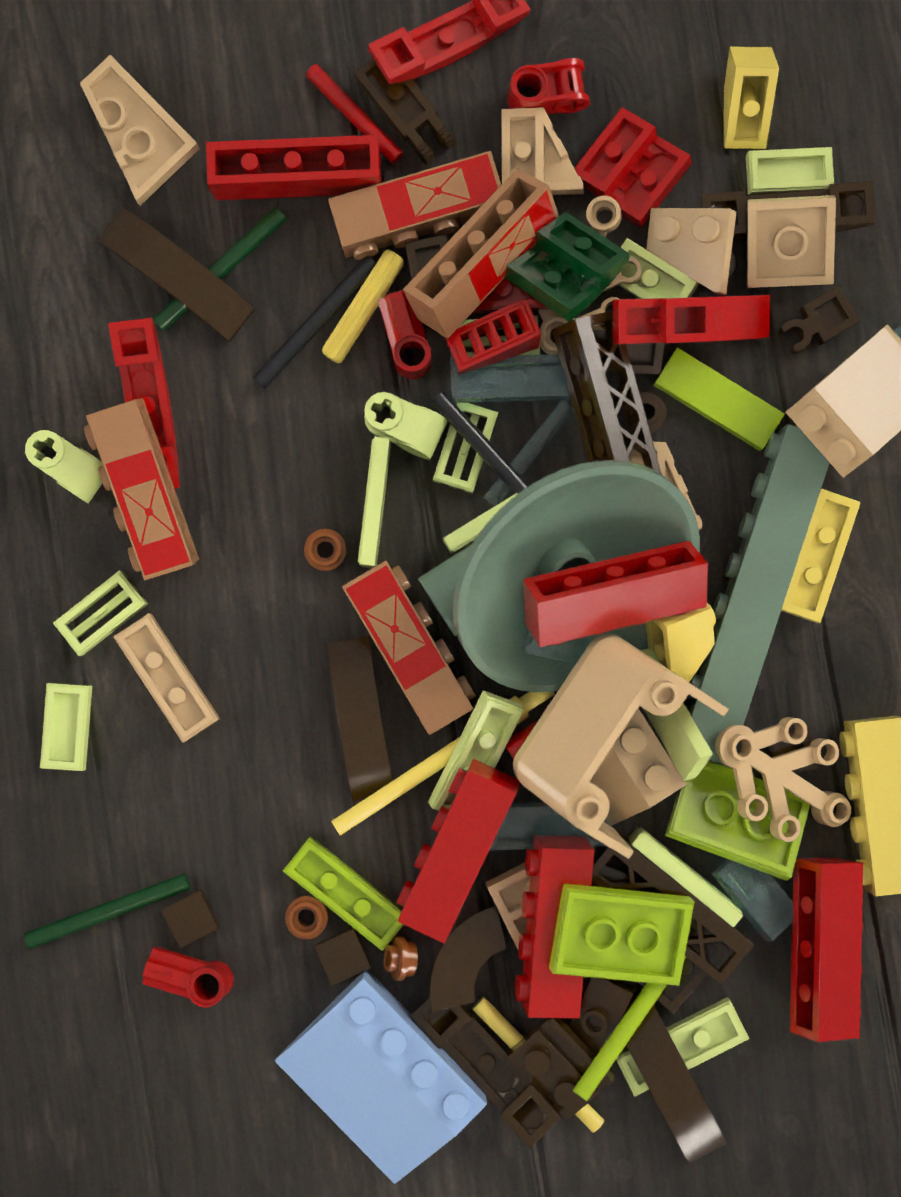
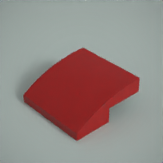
[574,107,692,228]

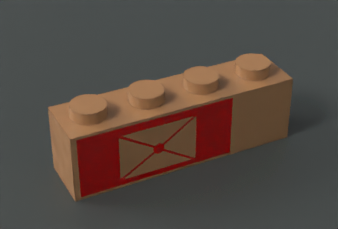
[328,151,501,260]
[403,168,559,339]
[84,398,199,581]
[342,561,476,735]

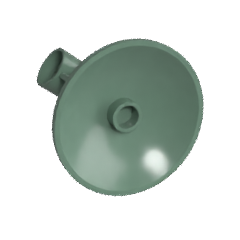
[418,460,700,692]

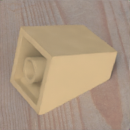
[786,324,901,478]

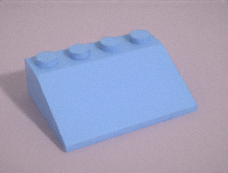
[275,970,487,1184]

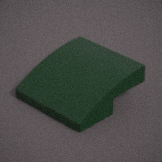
[506,212,630,322]

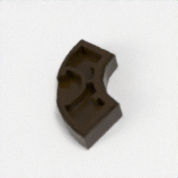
[429,906,506,1013]

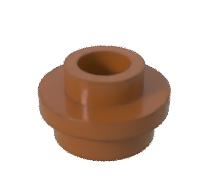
[304,529,347,571]
[285,895,328,939]
[384,937,418,981]

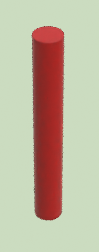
[306,64,404,165]

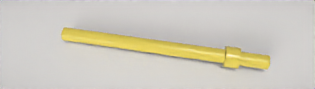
[331,692,555,836]

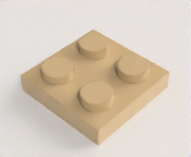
[747,195,836,288]

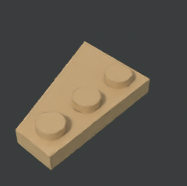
[80,55,200,206]

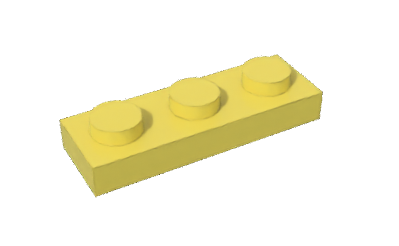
[781,489,861,623]

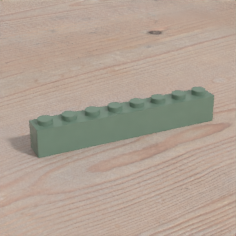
[686,424,830,765]

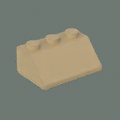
[590,708,687,826]

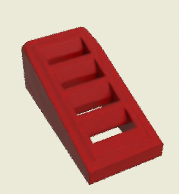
[444,299,541,375]

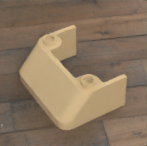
[513,633,729,859]

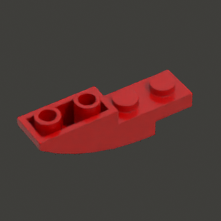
[613,295,770,344]

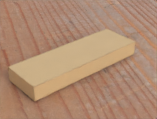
[114,613,220,743]

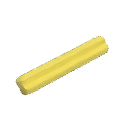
[322,250,404,363]

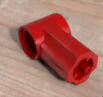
[378,290,432,380]
[142,946,234,1008]

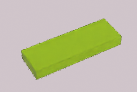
[653,348,785,451]
[283,836,404,951]

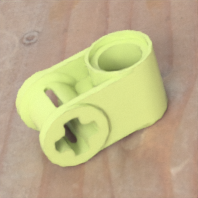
[364,392,448,460]
[25,430,103,504]

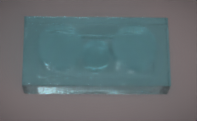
[712,859,794,941]

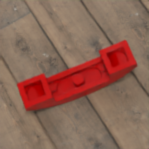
[367,0,531,84]
[108,317,180,488]

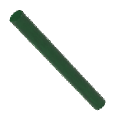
[153,207,287,331]
[24,873,191,949]

